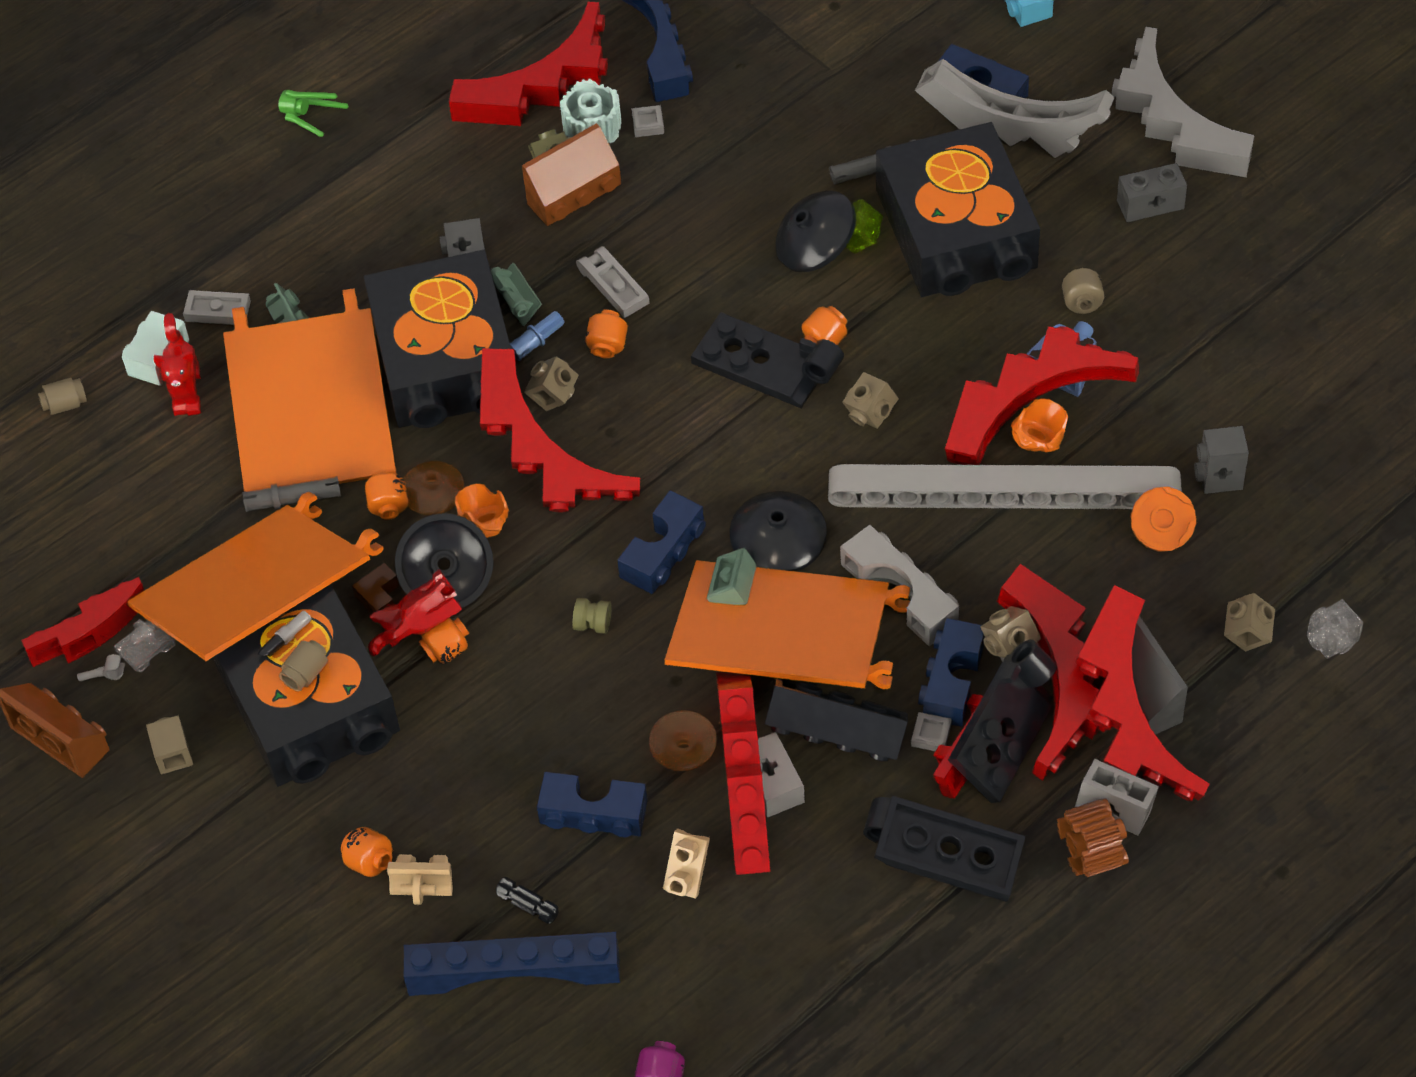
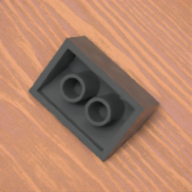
[1132,616,1188,735]

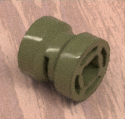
[572,597,612,634]

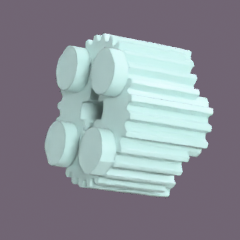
[560,78,621,143]

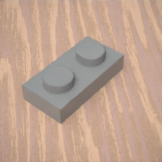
[183,290,251,325]

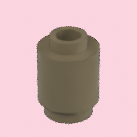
[38,377,87,415]
[279,640,328,691]

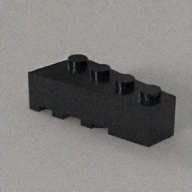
[765,678,908,761]

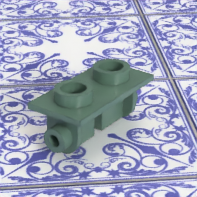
[491,263,542,326]
[266,283,308,323]

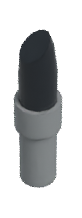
[258,610,312,657]

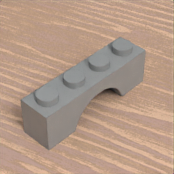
[840,525,959,646]

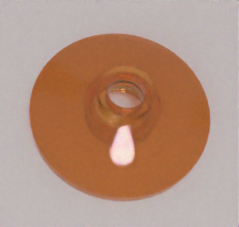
[404,461,464,515]
[649,710,717,771]

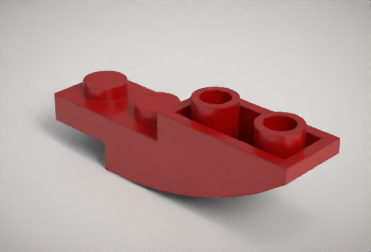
[21,577,144,667]

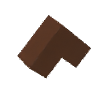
[352,563,399,614]

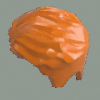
[1011,398,1068,452]
[455,483,509,538]

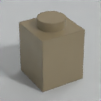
[146,715,193,775]

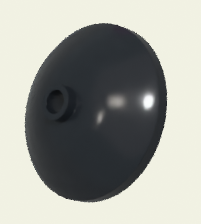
[775,191,856,272]
[730,491,827,572]
[395,513,493,608]

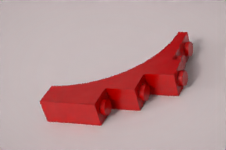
[449,2,608,126]
[945,326,1139,465]
[480,348,640,512]
[997,564,1107,781]
[1075,585,1209,801]
[716,671,770,875]

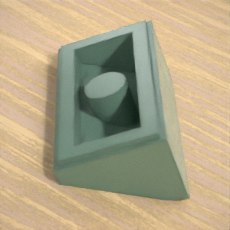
[706,548,756,605]

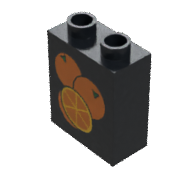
[876,122,1040,297]
[363,249,517,428]
[213,584,400,787]

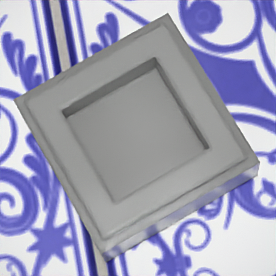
[631,105,664,137]
[911,712,952,751]

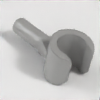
[77,654,125,681]

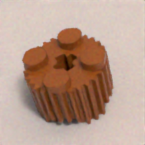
[1057,798,1129,877]

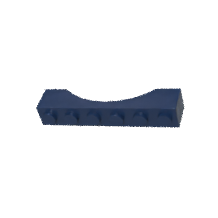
[622,0,693,102]
[404,932,620,996]

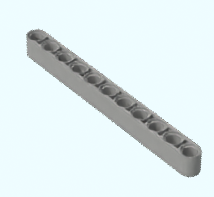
[828,464,1182,509]

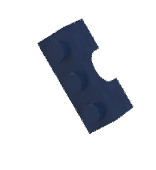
[939,44,1029,99]
[617,491,706,594]
[918,618,985,727]
[537,772,648,837]

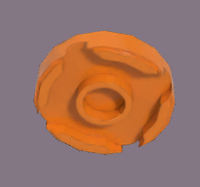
[1130,487,1196,552]

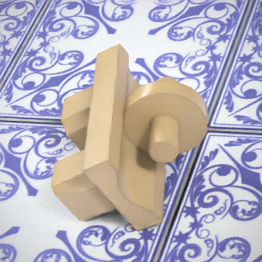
[663,829,710,899]
[387,854,453,905]

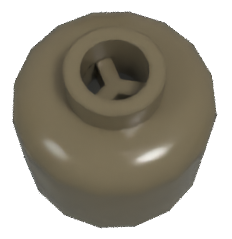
[1062,268,1104,314]

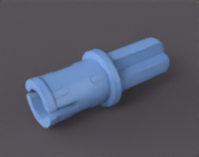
[510,311,565,361]

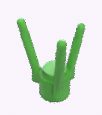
[278,90,349,137]

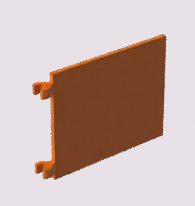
[223,288,397,492]
[127,492,384,661]
[665,560,910,689]

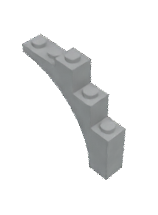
[1111,27,1254,177]
[915,59,1114,158]

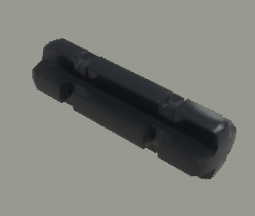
[495,877,559,924]

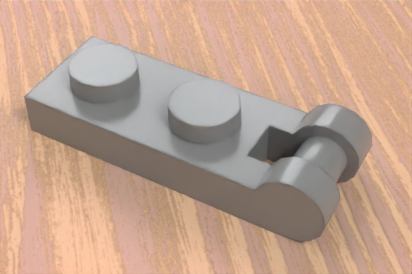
[576,246,650,318]

